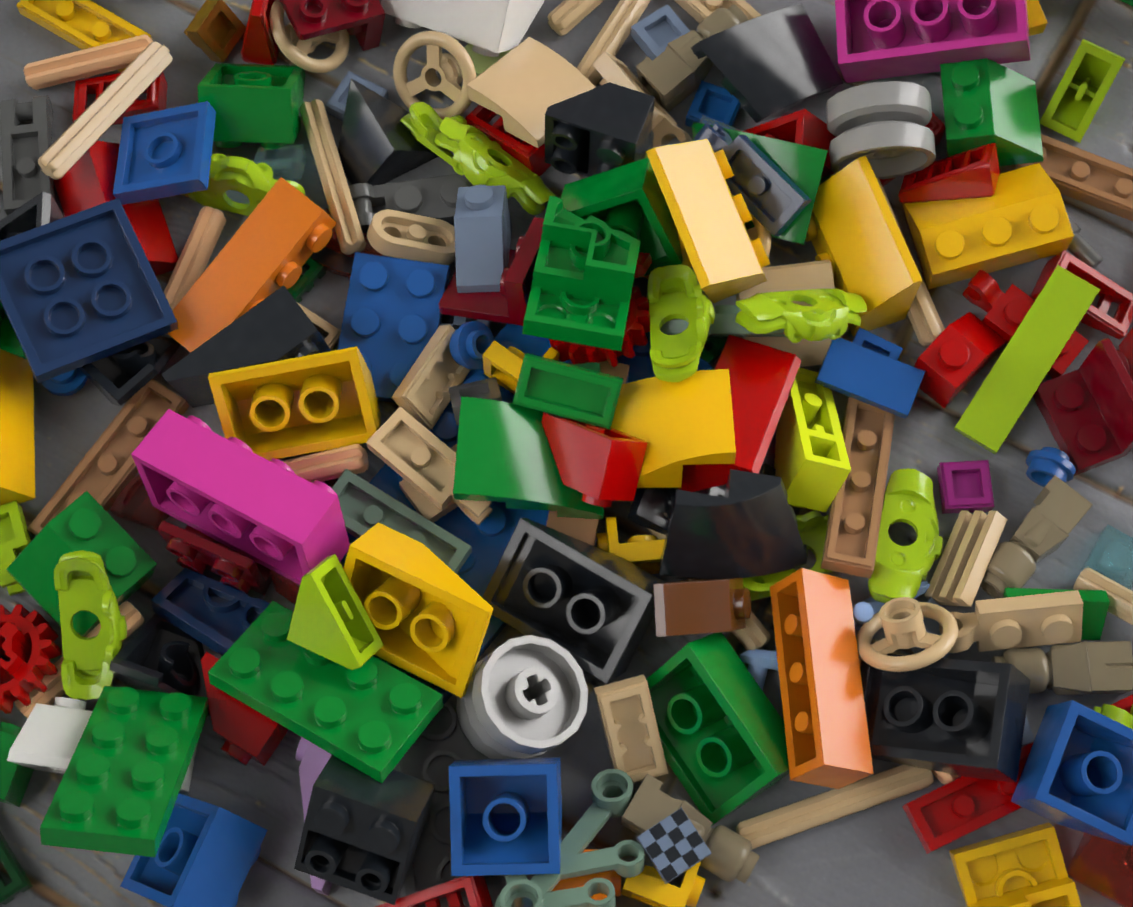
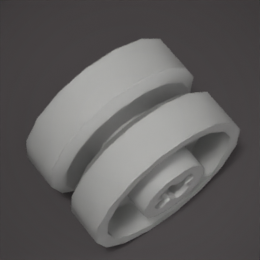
[826,81,936,179]
[456,635,588,759]

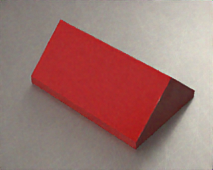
[54,140,179,276]
[678,335,802,492]

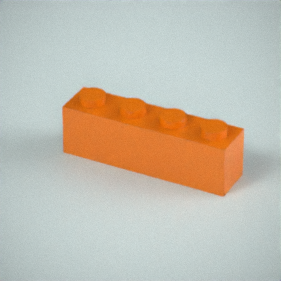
[167,177,337,353]
[770,568,874,789]

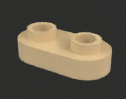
[367,209,455,265]

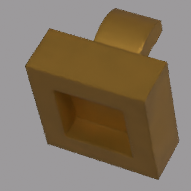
[184,0,246,62]

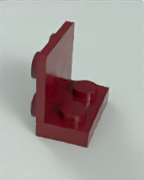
[280,0,385,51]
[438,217,544,326]
[1033,338,1133,476]
[157,520,276,596]

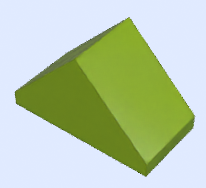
[1040,39,1125,143]
[287,554,384,670]

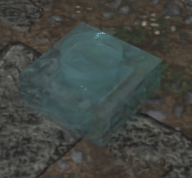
[253,144,307,181]
[1081,524,1133,590]

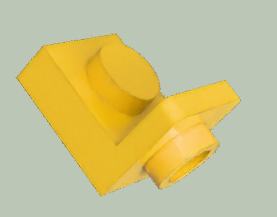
[482,340,560,395]
[596,516,665,574]
[621,862,706,907]

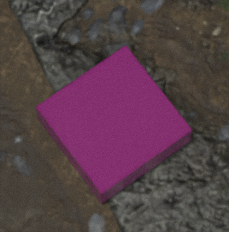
[937,460,995,514]

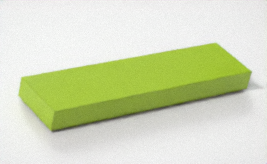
[954,265,1100,454]

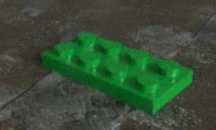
[208,601,443,783]
[40,686,208,857]

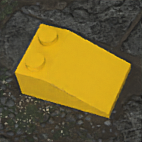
[343,522,494,698]

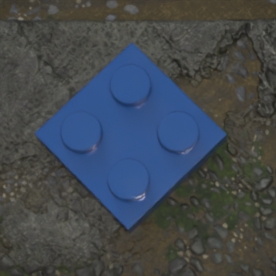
[113,101,216,205]

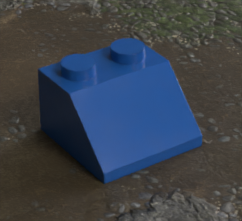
[1011,700,1133,846]
[449,757,562,876]
[120,793,267,907]

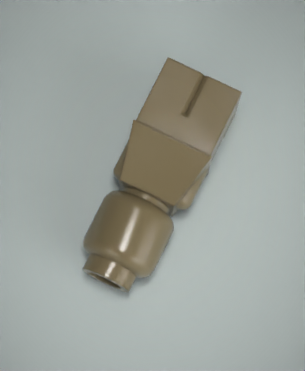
[636,5,748,112]
[980,475,1093,599]
[991,641,1133,696]
[621,774,760,884]

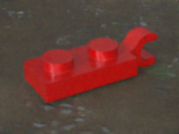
[962,269,1089,379]

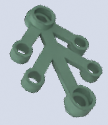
[495,769,645,907]

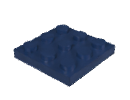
[0,198,178,383]

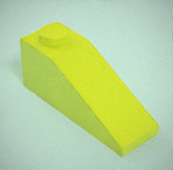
[774,367,851,513]

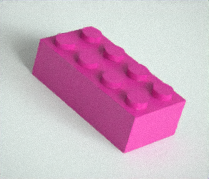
[835,0,1031,83]
[131,409,350,585]

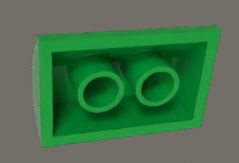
[646,632,789,826]

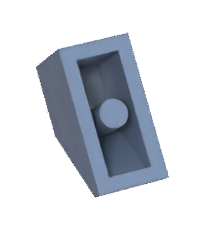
[454,185,512,293]

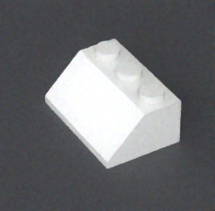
[381,0,545,57]
[7,697,199,792]

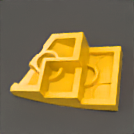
[611,369,736,488]
[949,822,1082,907]

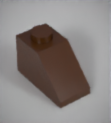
[653,578,751,637]

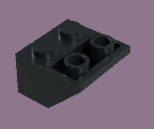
[544,82,655,177]
[294,755,435,905]

